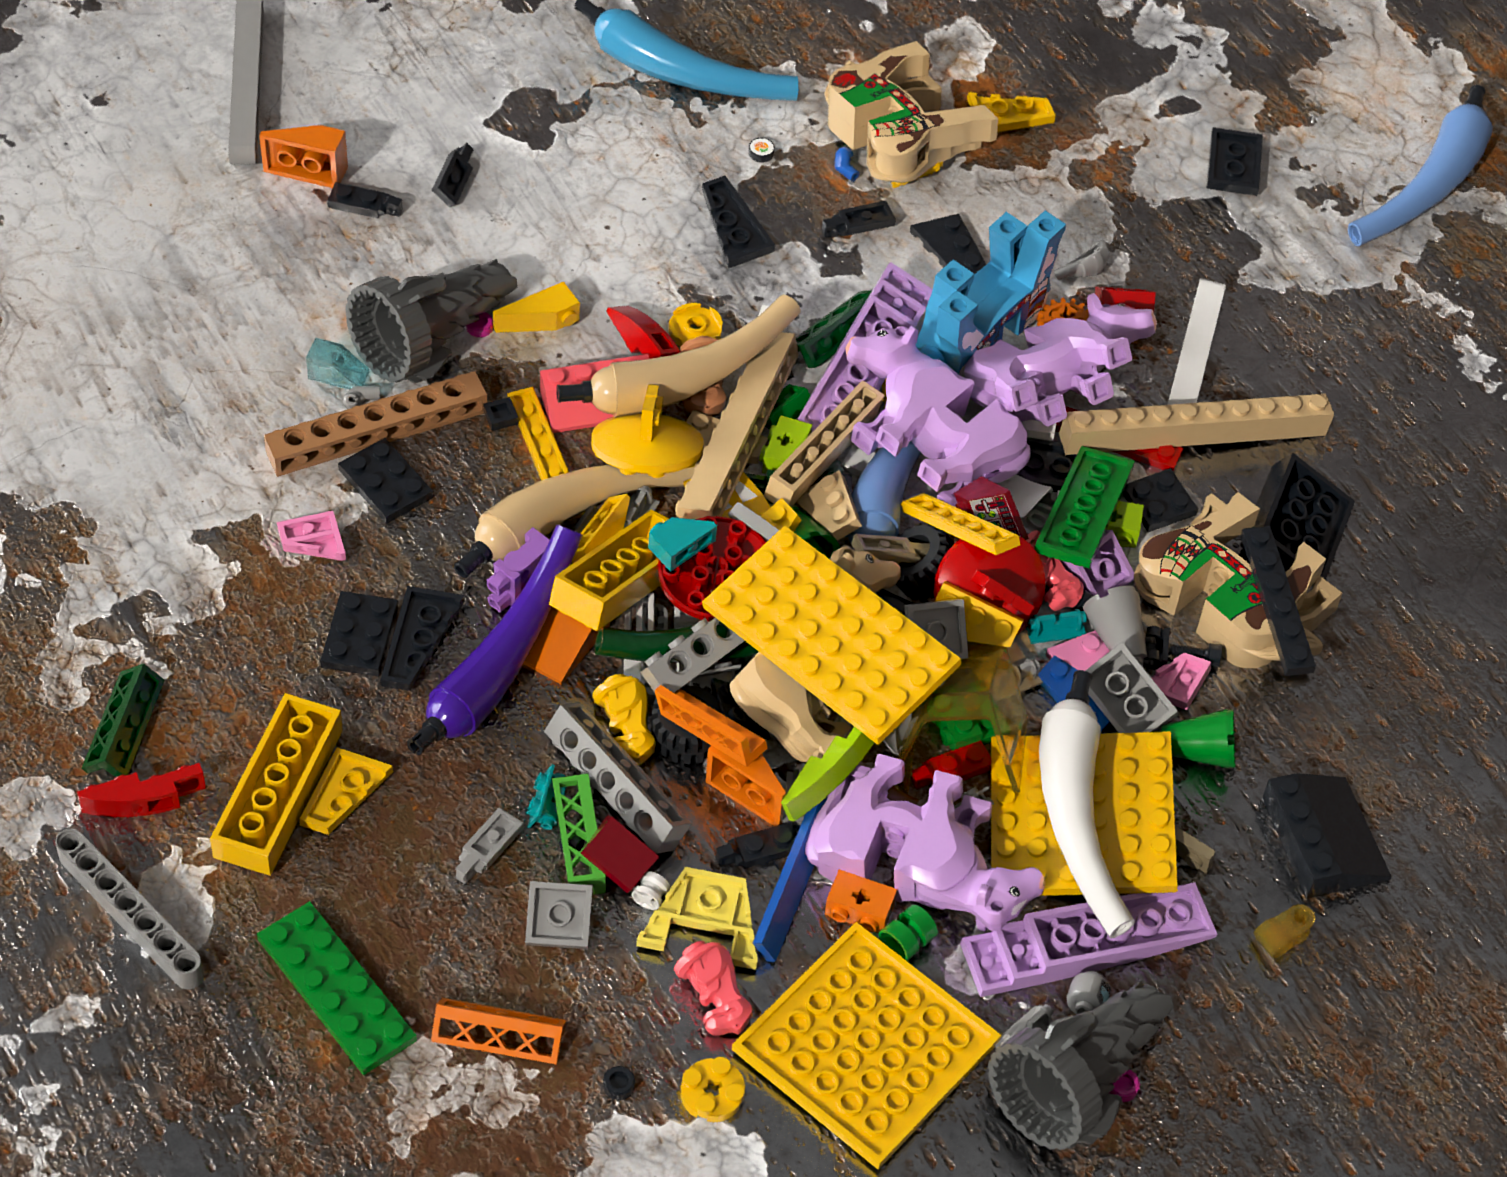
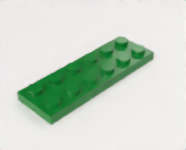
[1035,446,1135,569]
[257,901,417,1076]

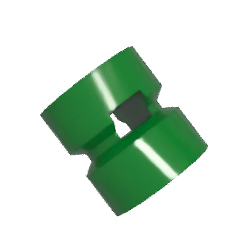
[879,904,938,961]

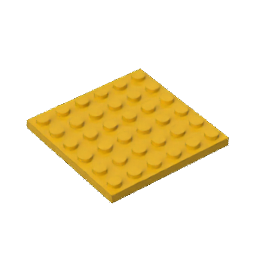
[991,731,1178,896]
[732,922,1002,1169]

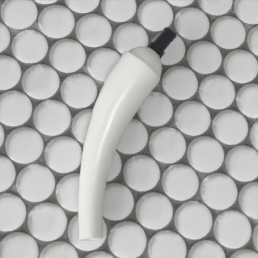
[1039,670,1135,938]

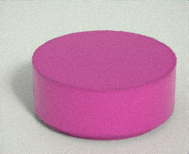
[466,313,493,337]
[1109,1069,1140,1102]

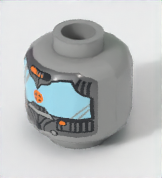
[1067,971,1111,1015]

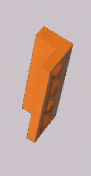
[654,685,768,767]
[431,998,567,1064]

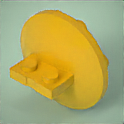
[591,385,704,478]

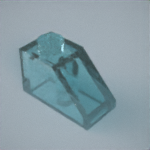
[306,338,369,390]

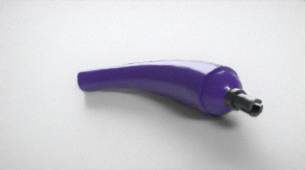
[407,524,583,755]

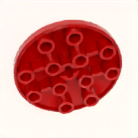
[658,516,766,621]
[934,536,1046,644]

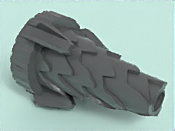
[346,259,517,383]
[988,980,1174,1150]

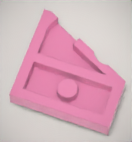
[277,511,346,561]
[1046,630,1110,671]
[1151,653,1211,710]

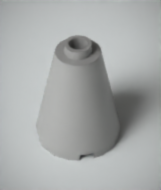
[1083,586,1147,666]

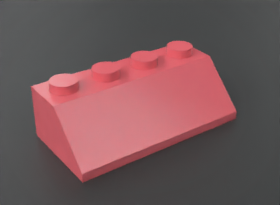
[540,354,649,433]

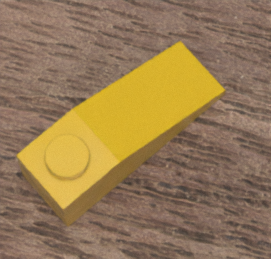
[493,281,580,333]
[572,494,630,564]

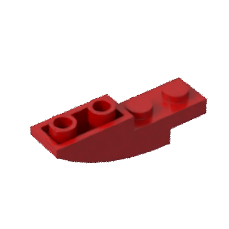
[606,305,681,359]
[77,763,206,817]

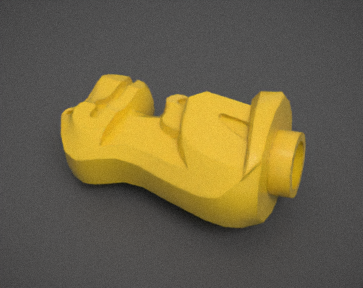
[592,674,656,765]

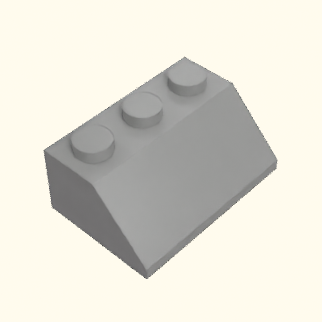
[1086,642,1179,733]

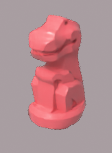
[1026,530,1084,611]
[674,941,753,1036]

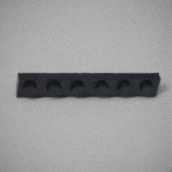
[1240,526,1316,676]

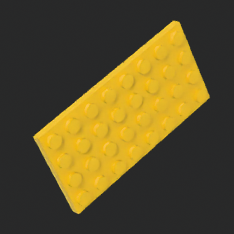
[702,526,961,745]

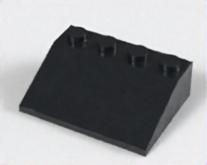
[1240,453,1355,580]
[1262,773,1392,899]

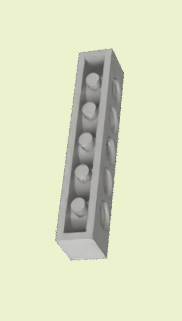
[640,618,745,693]
[544,702,692,854]

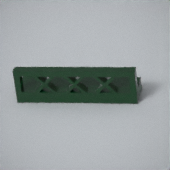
[796,291,872,368]
[81,663,165,777]

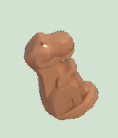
[680,336,727,416]

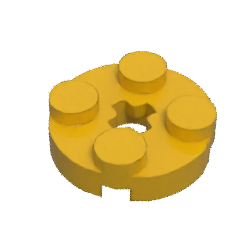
[668,303,723,347]
[680,1057,745,1122]

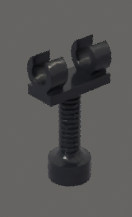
[1143,626,1222,669]

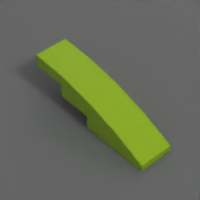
[781,727,874,822]

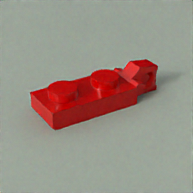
[911,740,992,789]

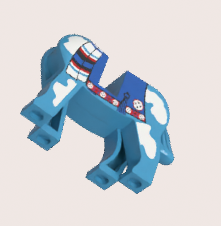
[916,210,1066,377]

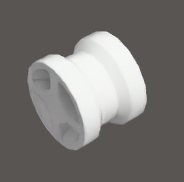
[632,871,670,910]

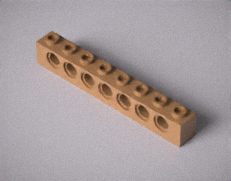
[264,371,487,477]

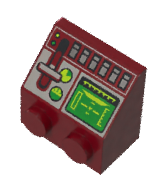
[954,476,1029,540]

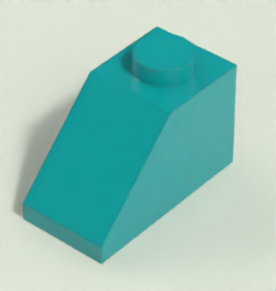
[648,517,717,572]

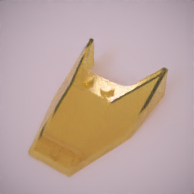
[896,644,1028,794]

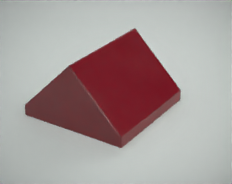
[581,815,659,893]

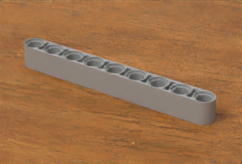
[228,0,264,165]

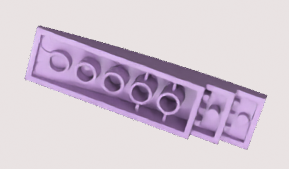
[797,262,933,432]
[960,882,1217,997]

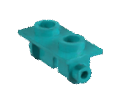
[1026,609,1086,644]
[527,764,566,830]

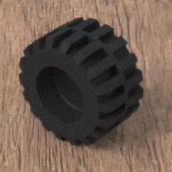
[896,523,955,601]
[651,683,722,764]

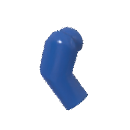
[835,147,860,182]

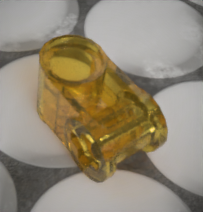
[1254,904,1315,959]

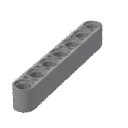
[55,828,204,990]

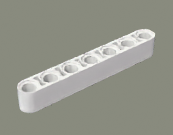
[1168,278,1226,405]

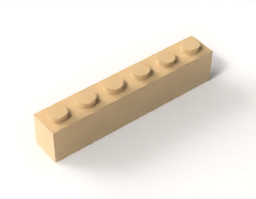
[764,380,885,507]

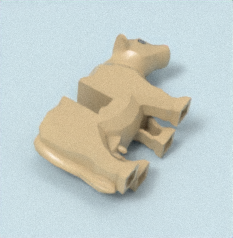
[729,546,901,763]

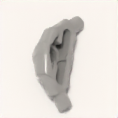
[1054,240,1110,280]

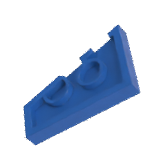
[1038,655,1111,734]

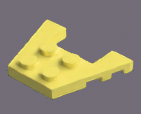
[637,867,758,970]

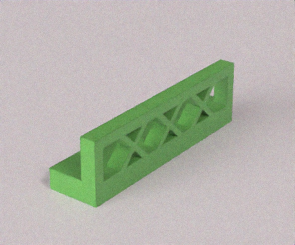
[552,774,606,895]

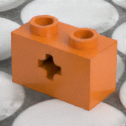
[825,869,897,933]

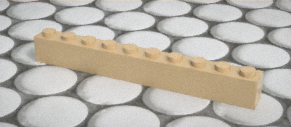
[676,332,799,519]
[1059,394,1334,455]

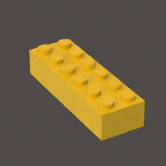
[549,509,669,631]
[210,693,343,876]

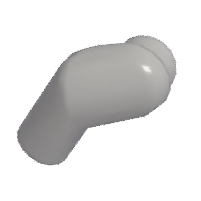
[343,386,380,409]

